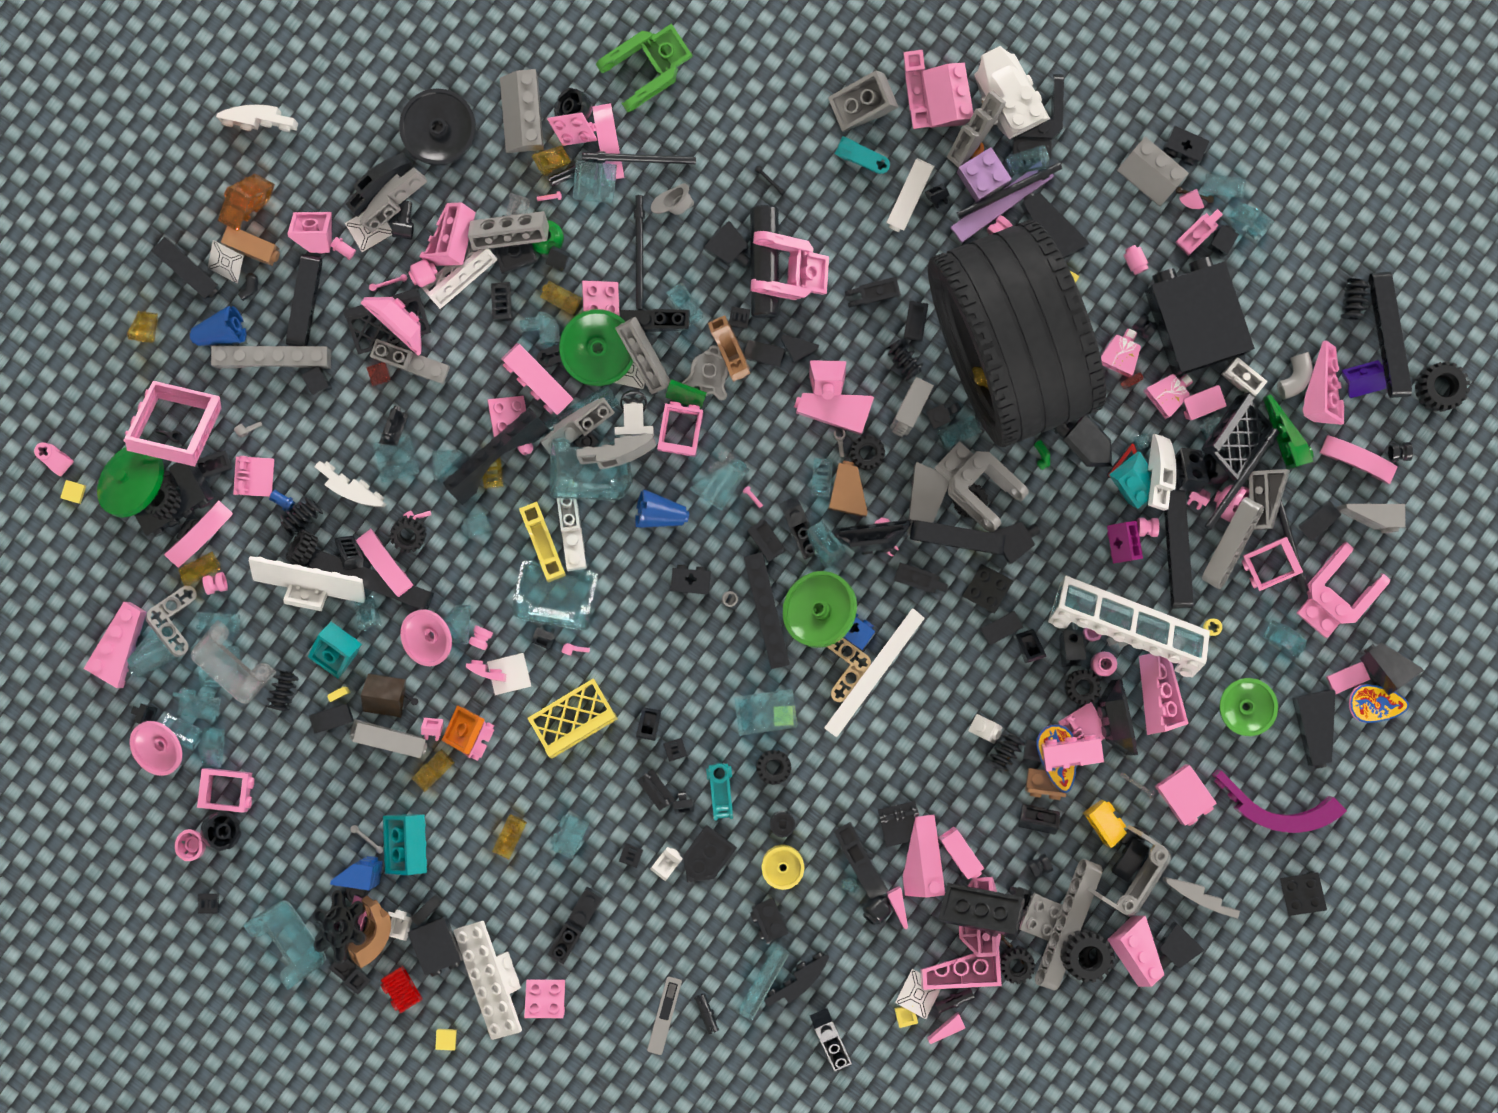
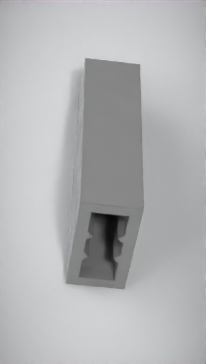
[907,462,949,543]
[349,719,427,758]

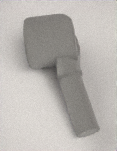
[234,421,262,437]
[834,429,845,457]

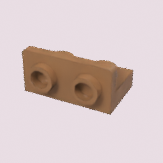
[1025,768,1066,800]

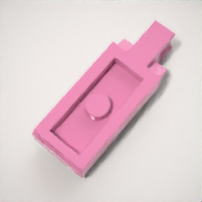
[1175,209,1223,256]

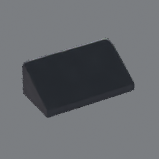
[1018,804,1060,835]

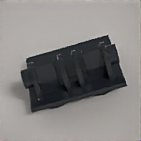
[962,564,1014,614]
[878,801,919,847]
[1280,871,1327,916]

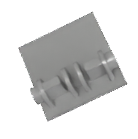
[1019,893,1062,941]

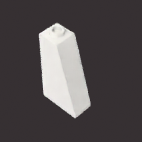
[887,158,935,232]

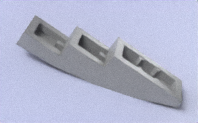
[947,91,1006,168]
[1163,876,1240,919]

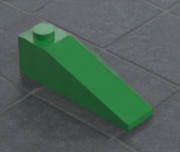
[1263,395,1314,470]

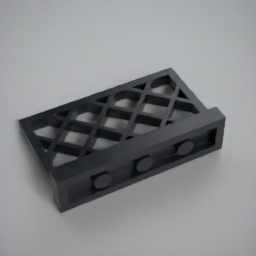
[343,288,431,355]
[1201,393,1273,480]

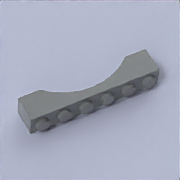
[211,346,331,369]

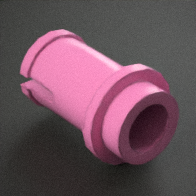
[330,237,356,260]

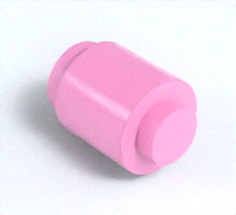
[1123,245,1149,275]

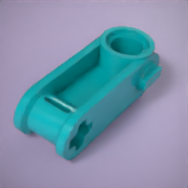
[834,136,890,174]
[706,763,733,821]

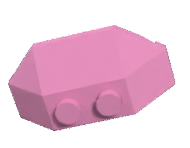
[361,297,422,356]
[959,877,1001,957]

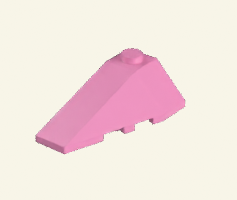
[1303,341,1344,425]
[903,815,945,898]

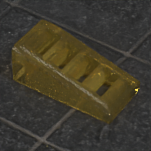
[483,457,504,489]

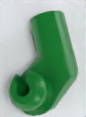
[1034,440,1051,470]

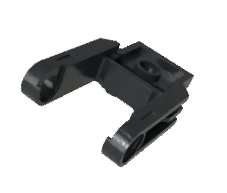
[1011,74,1064,160]

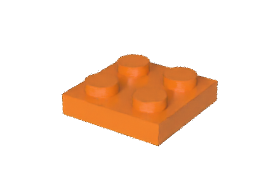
[442,705,485,755]

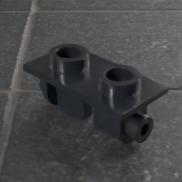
[379,406,409,446]
[637,769,675,811]

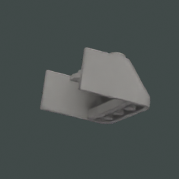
[1088,825,1171,917]

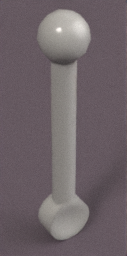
[350,825,383,854]

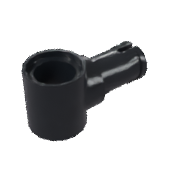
[392,201,414,240]

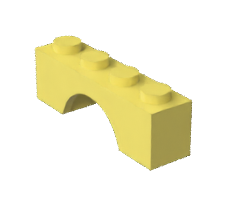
[519,502,566,583]

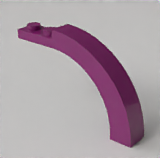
[1212,770,1347,833]

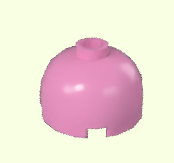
[1214,485,1249,522]

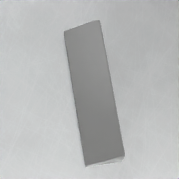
[615,317,670,394]

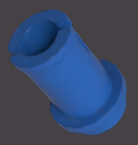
[269,489,295,511]

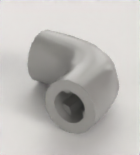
[1277,352,1313,400]

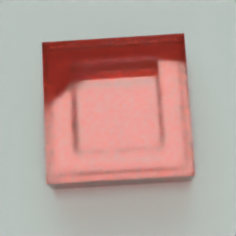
[366,362,391,386]
[1120,372,1143,389]

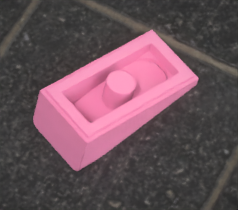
[887,886,908,929]
[927,1012,965,1044]

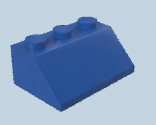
[330,856,383,890]

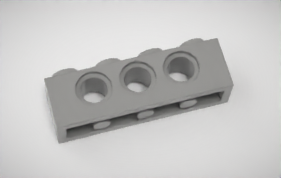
[468,211,549,250]

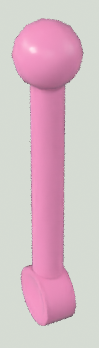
[369,274,407,292]

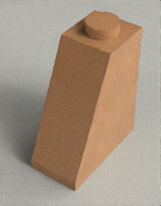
[221,225,280,266]
[829,461,868,517]

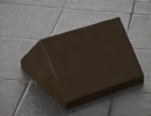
[361,674,406,718]

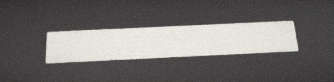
[824,609,924,737]

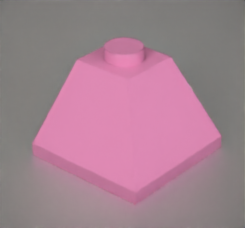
[288,212,332,254]

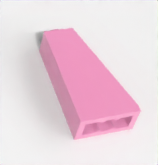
[794,393,874,435]

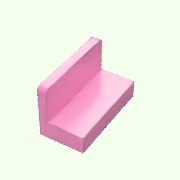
[1183,385,1227,420]

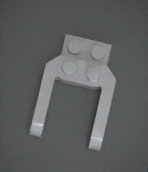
[935,441,1028,532]

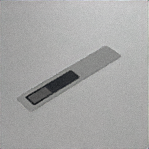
[647,977,682,1055]

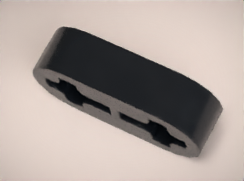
[537,344,562,368]

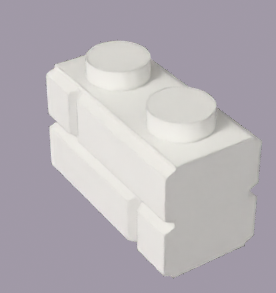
[1221,357,1267,397]

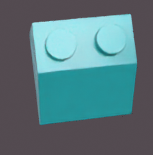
[1109,451,1152,509]
[308,622,362,679]

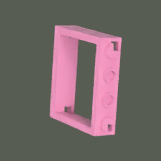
[124,381,221,467]

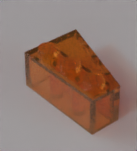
[218,174,275,231]

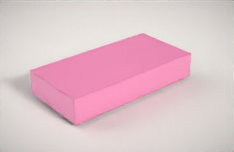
[1326,662,1371,694]

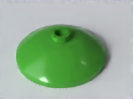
[1219,678,1278,736]

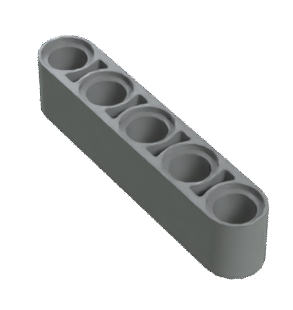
[1202,497,1264,589]

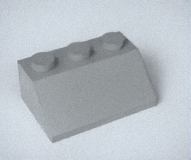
[1117,137,1189,207]

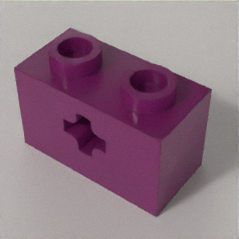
[1107,521,1143,564]

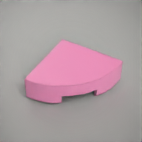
[1179,189,1204,209]

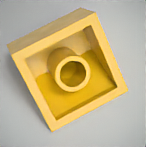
[1083,800,1127,848]

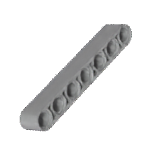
[1035,859,1103,991]

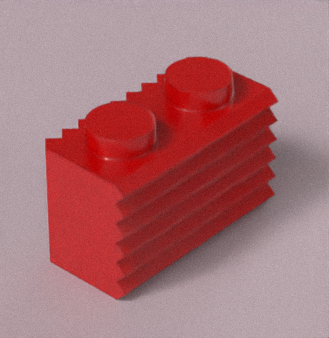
[380,966,423,1013]

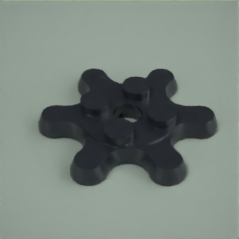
[313,890,367,964]

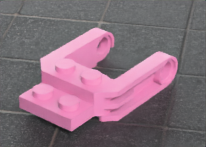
[750,231,829,300]
[1296,542,1390,638]

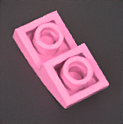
[466,660,506,682]

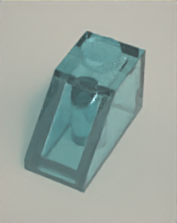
[806,520,845,568]

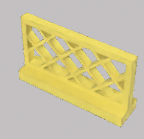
[528,678,618,759]

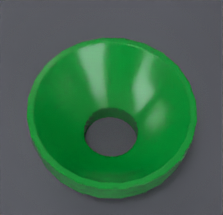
[532,220,564,255]

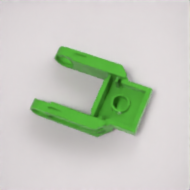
[596,23,693,112]

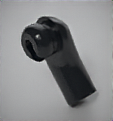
[238,273,258,301]
[176,519,199,540]
[1120,826,1148,846]

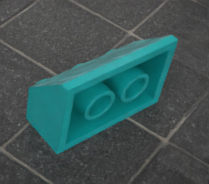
[383,814,427,875]

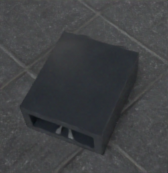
[408,916,463,977]

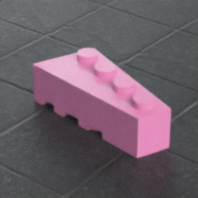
[501,343,573,415]
[84,602,147,688]
[1139,653,1188,735]

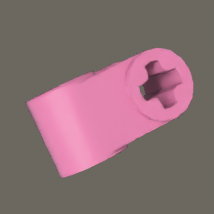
[34,442,74,477]

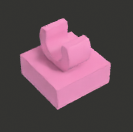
[1187,489,1211,510]
[421,718,444,741]

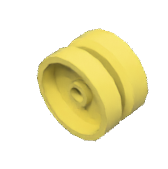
[761,844,804,890]

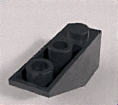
[779,496,822,560]
[810,1008,852,1072]

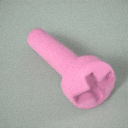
[537,191,562,201]
[743,486,763,509]

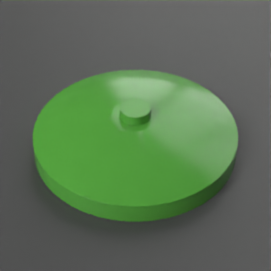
[783,571,857,648]

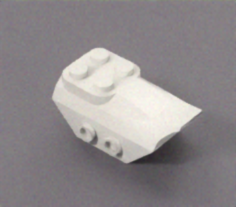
[974,46,1050,139]

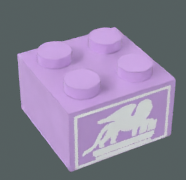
[957,147,1011,202]

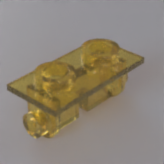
[540,281,582,315]

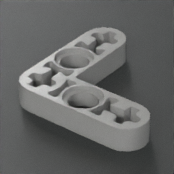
[146,586,197,657]

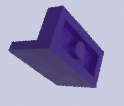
[1342,360,1386,398]

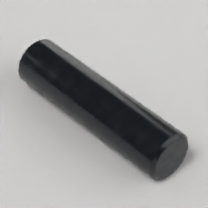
[750,205,780,318]

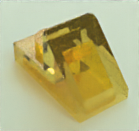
[532,145,571,177]
[127,311,158,343]

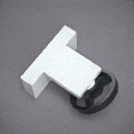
[615,390,654,437]

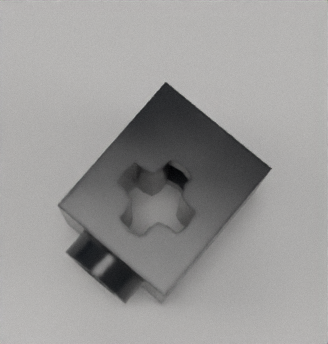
[1207,225,1239,258]

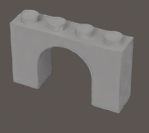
[890,377,934,437]

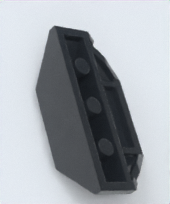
[833,519,912,555]
[1097,679,1138,756]

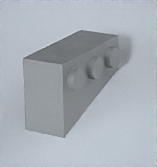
[1249,469,1290,530]

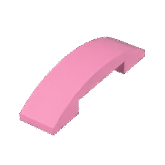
[903,50,930,129]
[592,103,624,181]
[1319,435,1397,484]
[164,500,233,568]
[356,529,413,597]

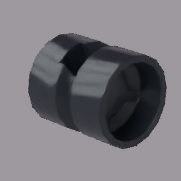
[770,810,795,838]

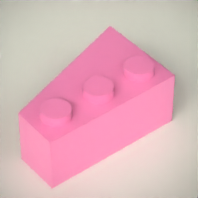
[419,202,476,266]
[1041,734,1104,771]

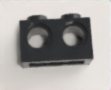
[1175,448,1209,493]

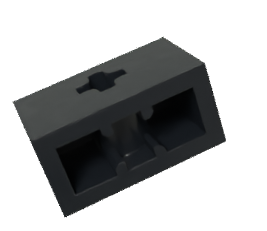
[1162,126,1210,166]
[670,565,711,595]

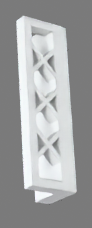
[422,244,497,309]

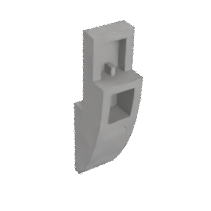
[360,167,428,233]
[370,339,450,385]
[540,397,615,457]
[577,433,656,469]

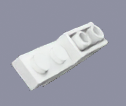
[216,105,298,132]
[1148,434,1176,511]
[315,461,387,507]
[556,491,587,571]

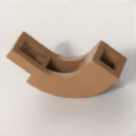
[708,315,751,382]
[348,895,391,968]

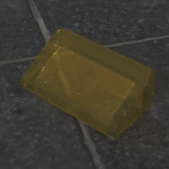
[178,551,222,586]

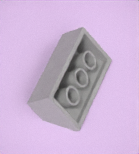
[500,69,544,153]

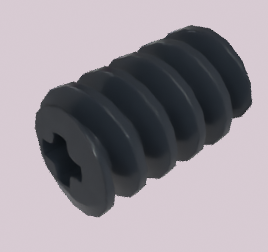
[1340,278,1371,320]
[885,338,924,381]
[280,496,323,537]
[265,669,299,711]
[985,731,1026,774]

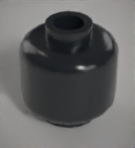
[863,896,891,925]

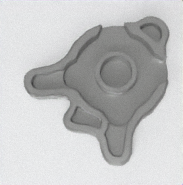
[681,345,728,401]

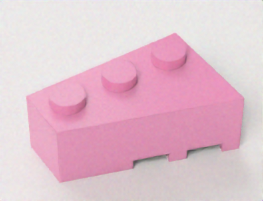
[1107,916,1164,987]

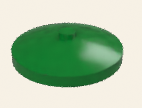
[559,309,633,386]
[97,447,164,518]

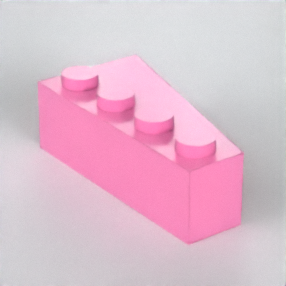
[920,951,1002,990]

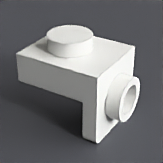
[968,714,1002,744]
[650,847,683,881]
[388,910,412,941]

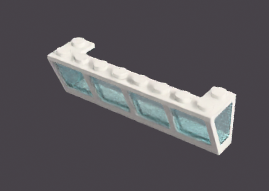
[1048,576,1210,678]

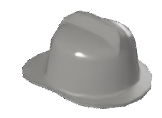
[651,183,694,215]

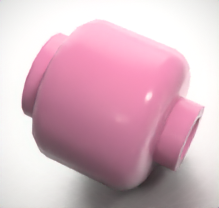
[408,259,438,288]
[1090,651,1118,677]

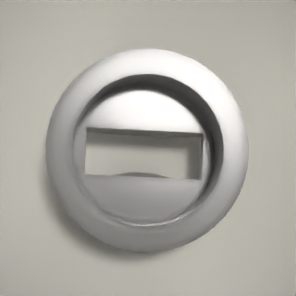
[722,591,738,607]

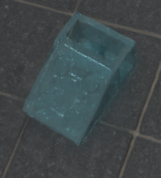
[734,689,798,736]

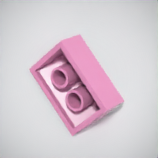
[921,63,973,128]

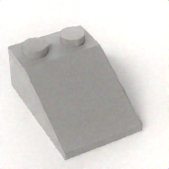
[828,70,899,132]
[1336,504,1405,533]

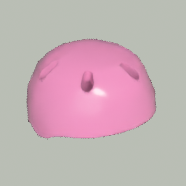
[175,829,206,861]

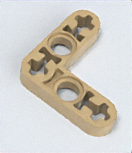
[827,638,871,702]

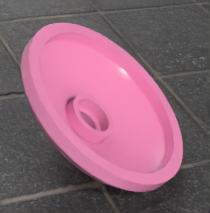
[401,610,452,666]
[130,721,182,776]

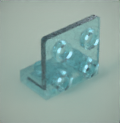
[172,689,221,721]

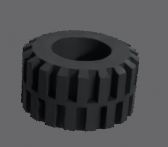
[1415,361,1470,412]
[1060,930,1114,983]

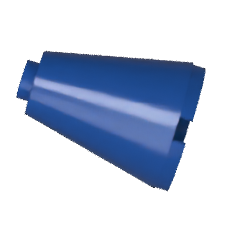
[190,306,246,346]
[635,490,689,528]

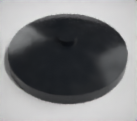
[399,88,476,166]

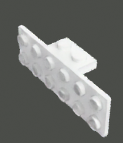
[249,556,365,611]
[453,921,522,1040]

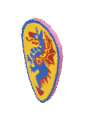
[1349,684,1409,723]
[1037,724,1076,793]

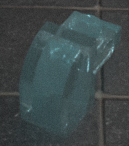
[520,312,561,345]

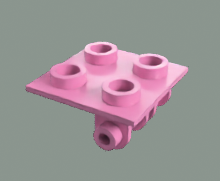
[547,113,597,146]
[582,281,620,316]
[488,396,526,437]
[233,456,274,497]
[1059,702,1105,741]
[524,980,565,1018]

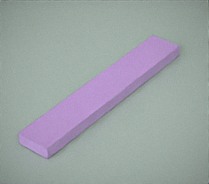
[951,161,1054,243]

